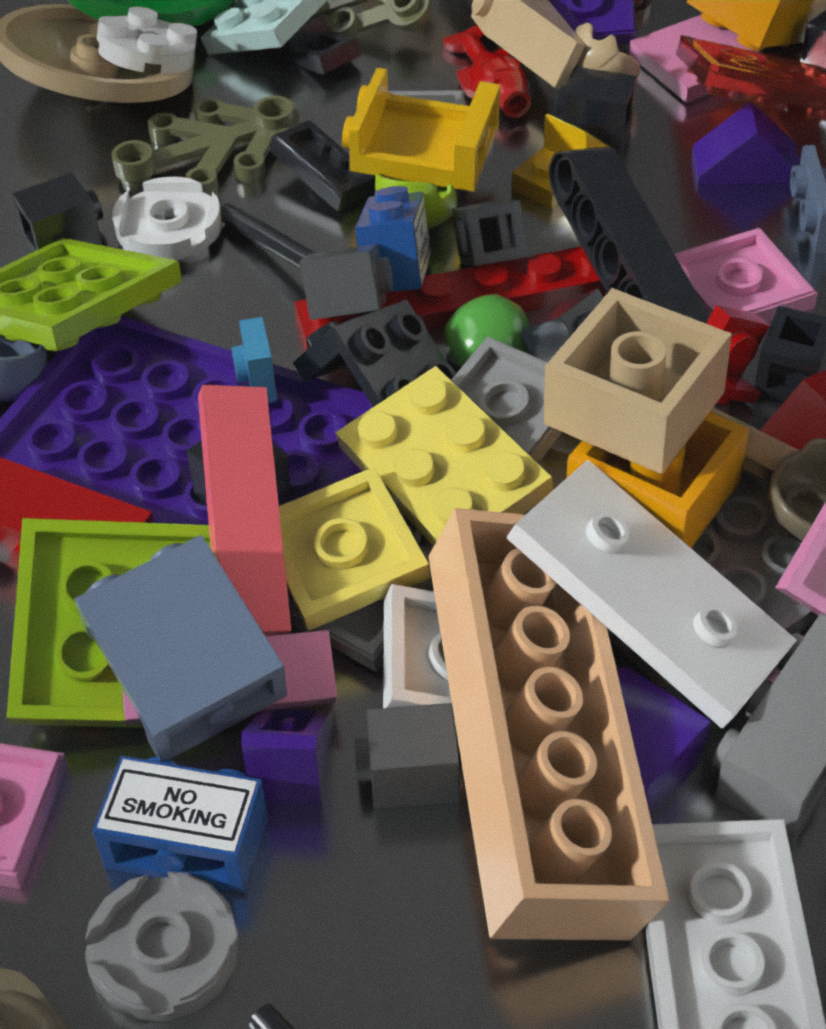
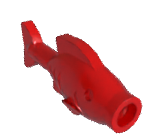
[442,25,531,118]

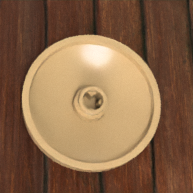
[0,4,195,103]

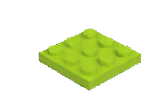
[0,238,182,351]
[7,518,211,728]

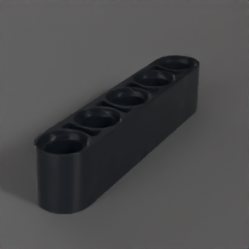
[549,147,710,324]

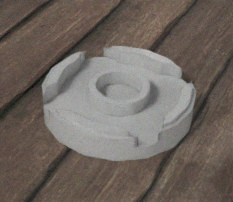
[85,872,239,1022]

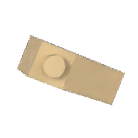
[471,0,586,89]

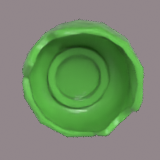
[443,294,532,368]

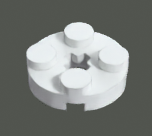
[96,7,197,74]
[112,177,222,263]

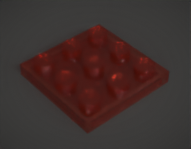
[676,35,826,121]

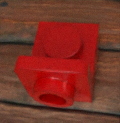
[706,305,770,405]

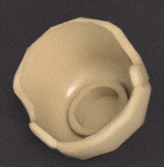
[570,23,640,82]

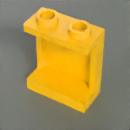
[342,67,500,192]

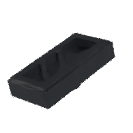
[269,120,376,212]

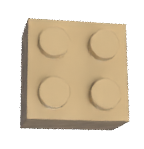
[544,288,732,474]

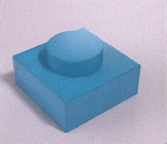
[231,317,277,402]

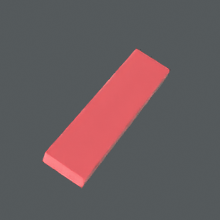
[198,385,291,636]

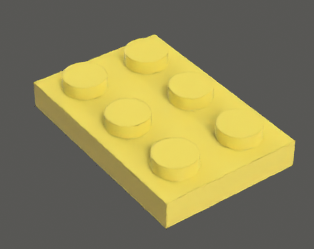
[335,366,554,546]

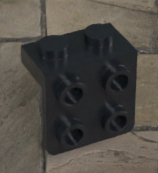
[293,300,456,407]

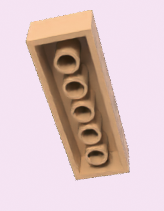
[428,508,670,940]

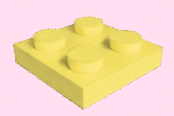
[279,467,431,631]

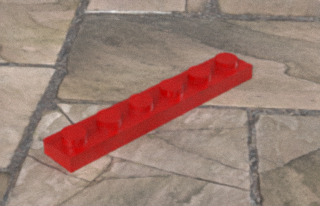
[294,246,607,350]

